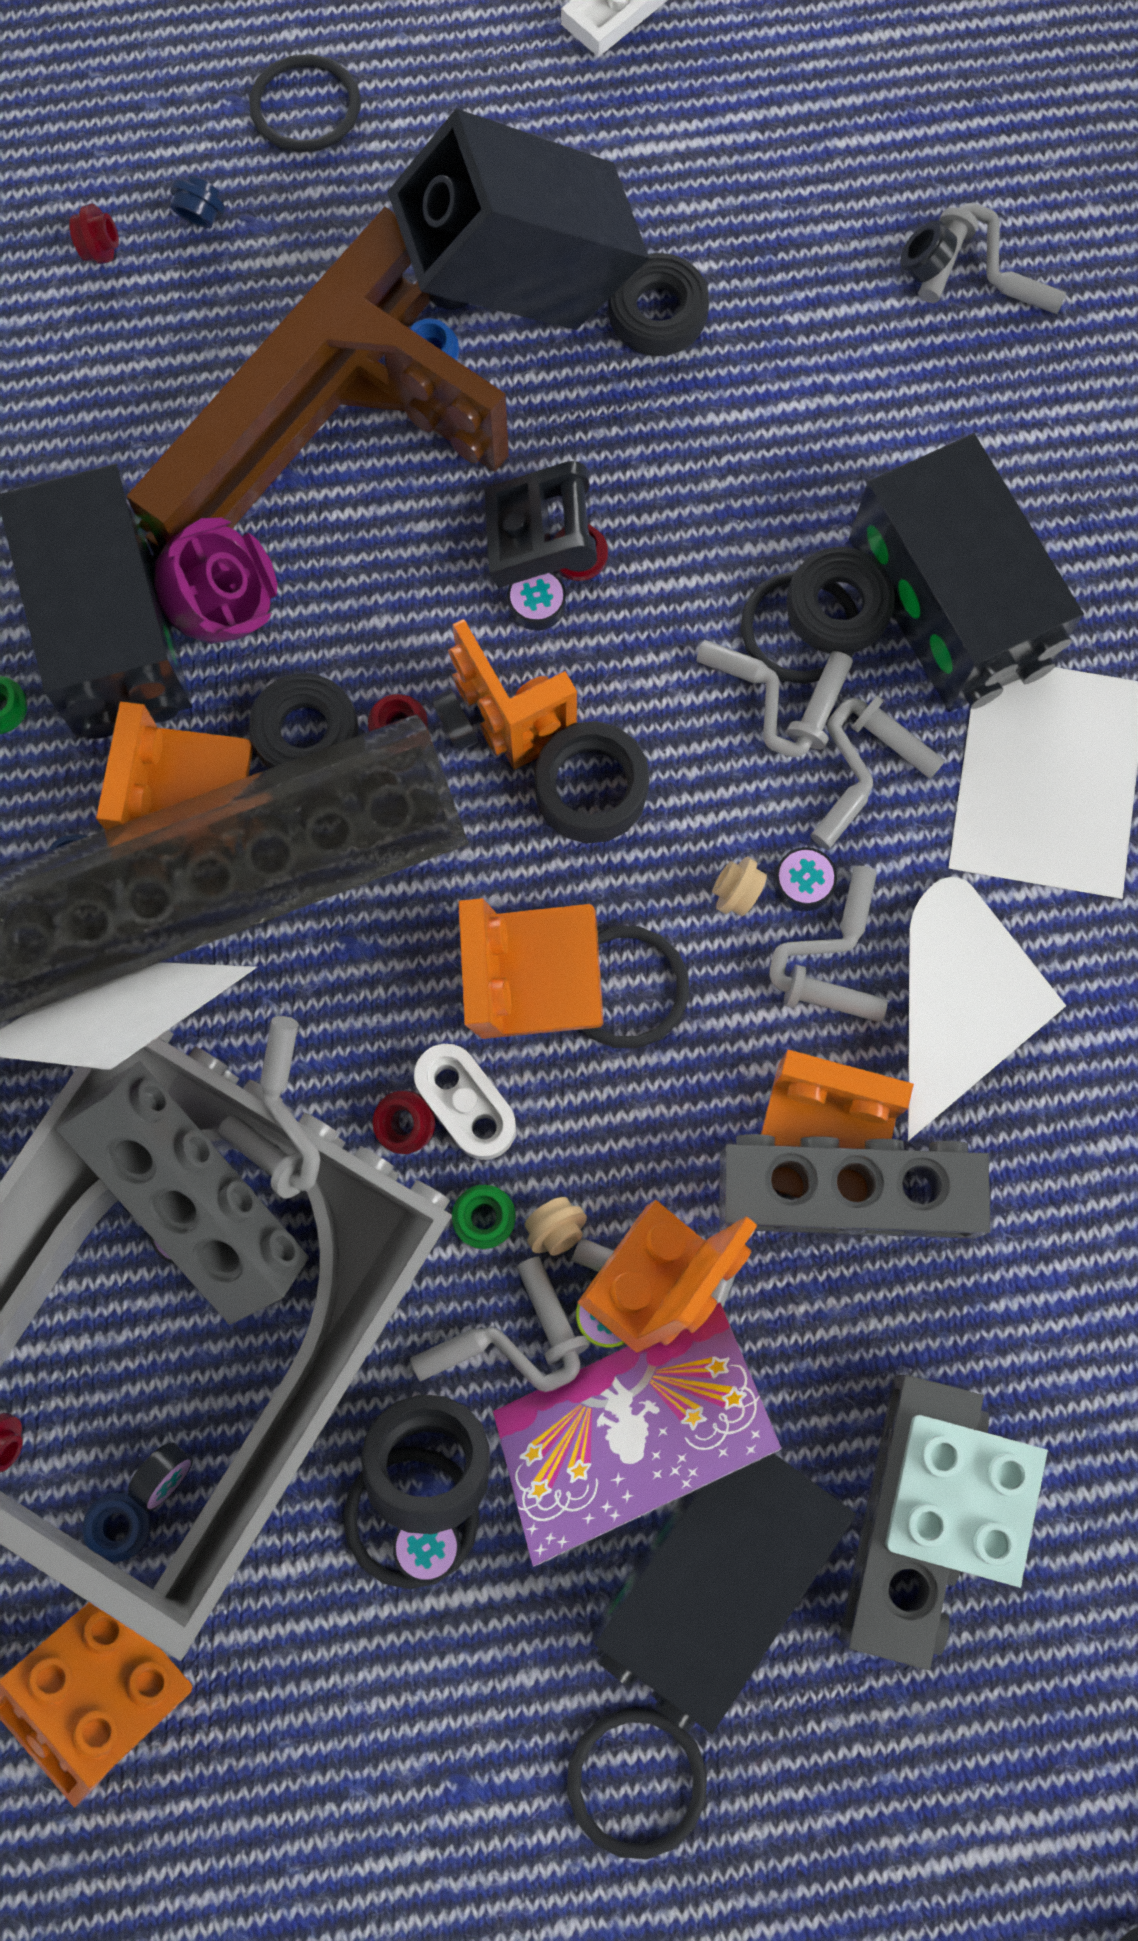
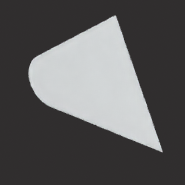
[908,877,1066,1141]

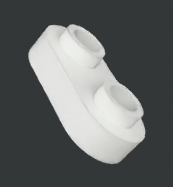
[414,1044,516,1160]

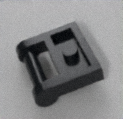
[484,461,597,588]

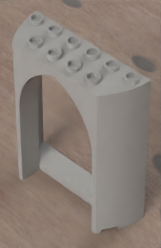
[0,1030,452,1661]

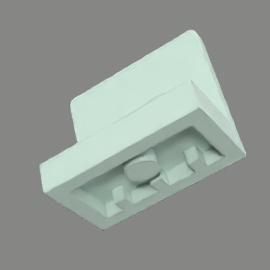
[885,1415,1048,1588]

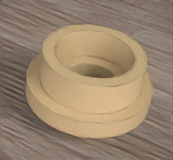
[712,857,767,916]
[524,1197,587,1256]

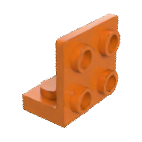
[448,619,577,770]
[96,702,253,856]
[458,898,604,1039]
[761,1050,914,1202]
[577,1200,757,1353]
[0,1602,192,1808]

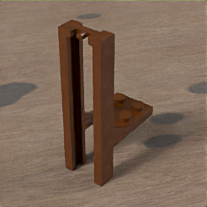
[126,206,509,556]

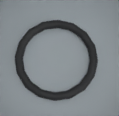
[249,54,361,152]
[740,571,858,684]
[581,926,689,1048]
[343,1446,480,1589]
[567,1708,707,1859]

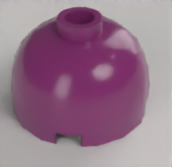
[154,518,278,644]

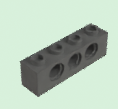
[56,1061,309,1325]
[719,1134,991,1239]
[839,1375,989,1671]

